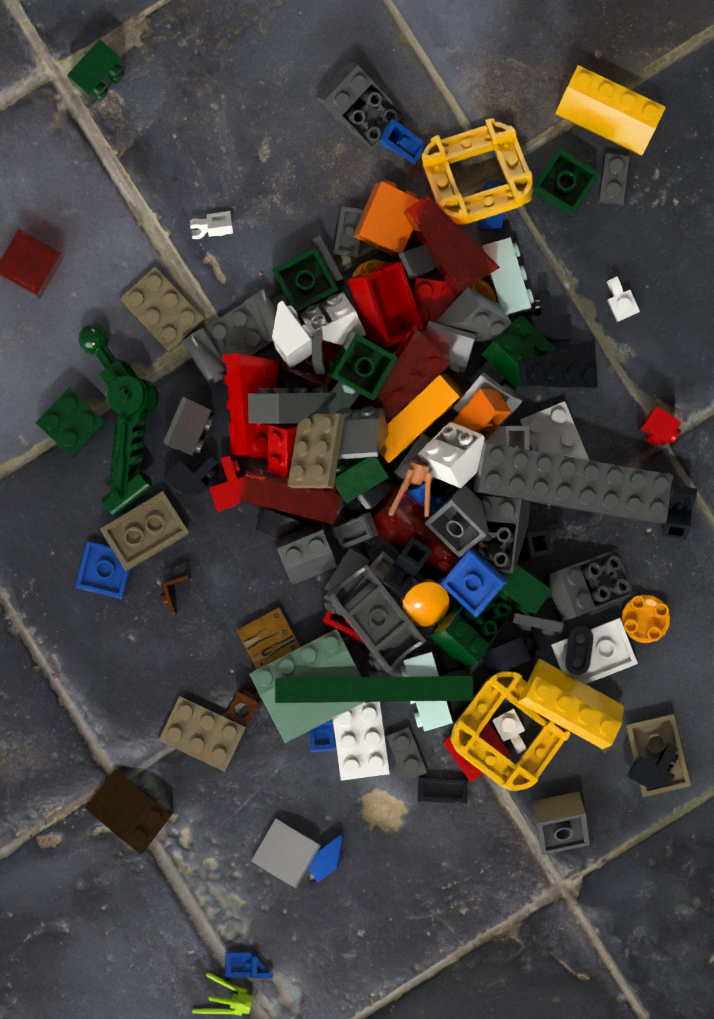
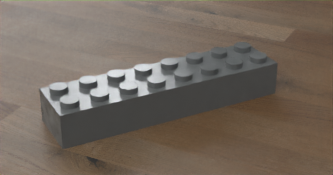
[471,442,673,523]

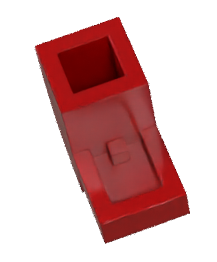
[210,455,249,512]

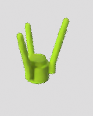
[192,972,253,1016]

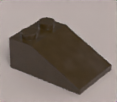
[85,769,173,855]

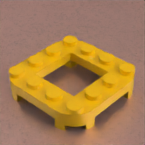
[422,119,533,226]
[451,672,570,791]

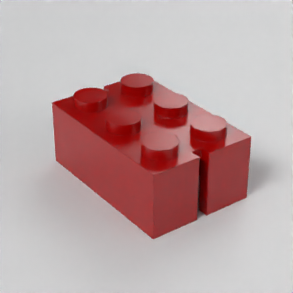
[348,261,424,348]

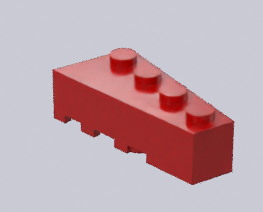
[222,354,279,458]

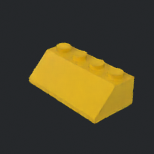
[555,65,666,156]
[518,659,624,749]

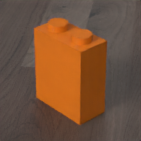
[352,180,424,257]

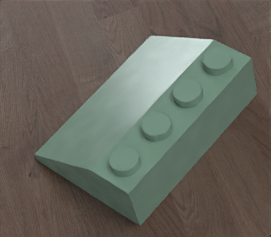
[249,629,365,743]

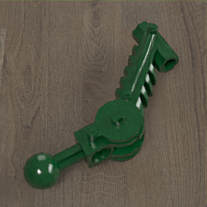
[78,324,159,516]

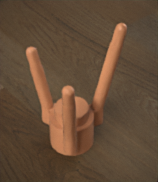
[388,460,433,517]

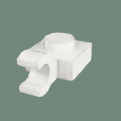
[190,211,233,239]
[607,277,640,322]
[492,709,527,754]

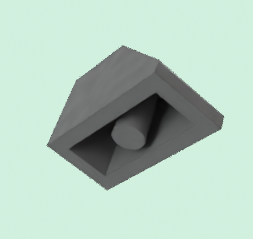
[398,245,437,282]

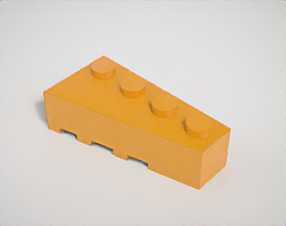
[380,372,466,463]

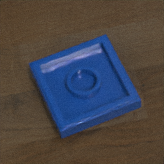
[75,540,131,599]
[441,547,508,617]

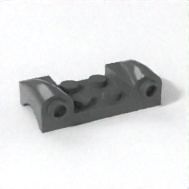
[182,289,277,384]
[324,564,426,673]

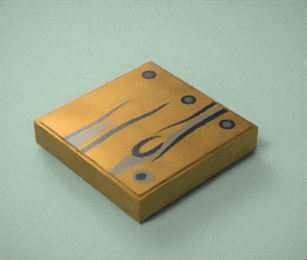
[236,607,300,669]

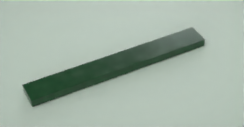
[275,676,473,703]

